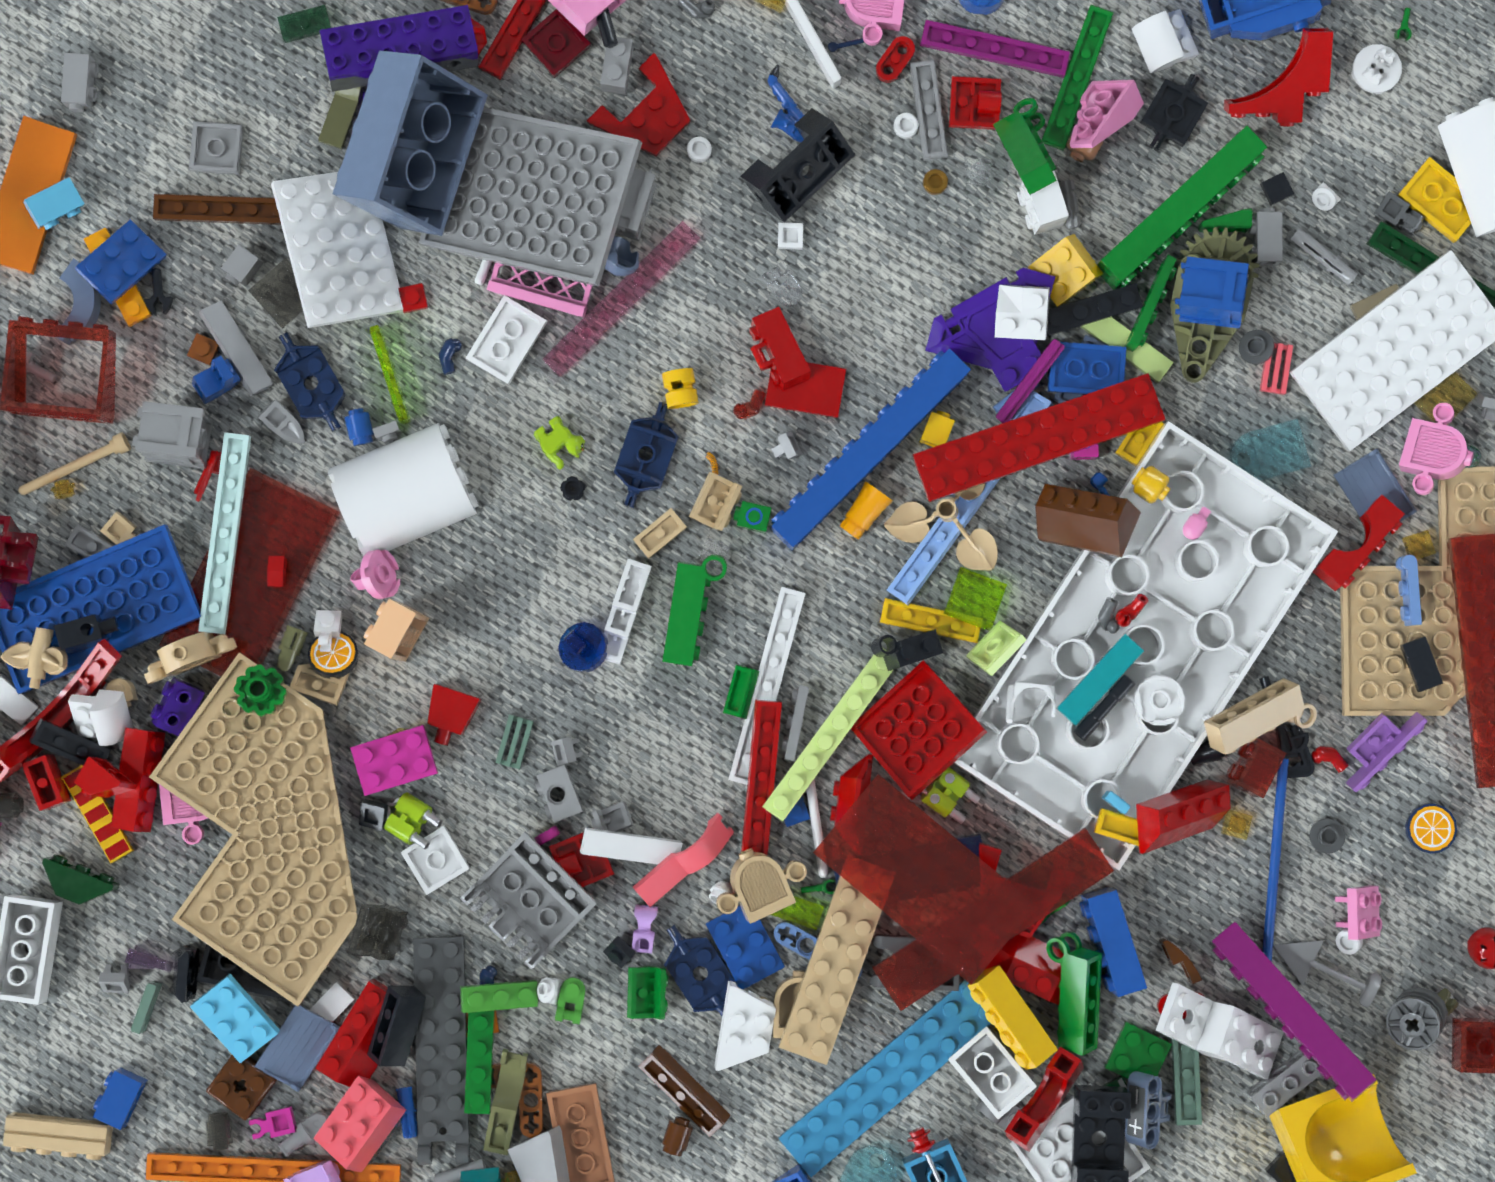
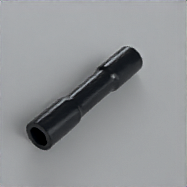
[1074,675,1136,741]

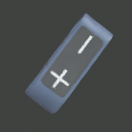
[1125,1071,1171,1149]

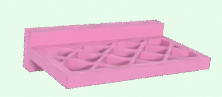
[487,263,593,318]

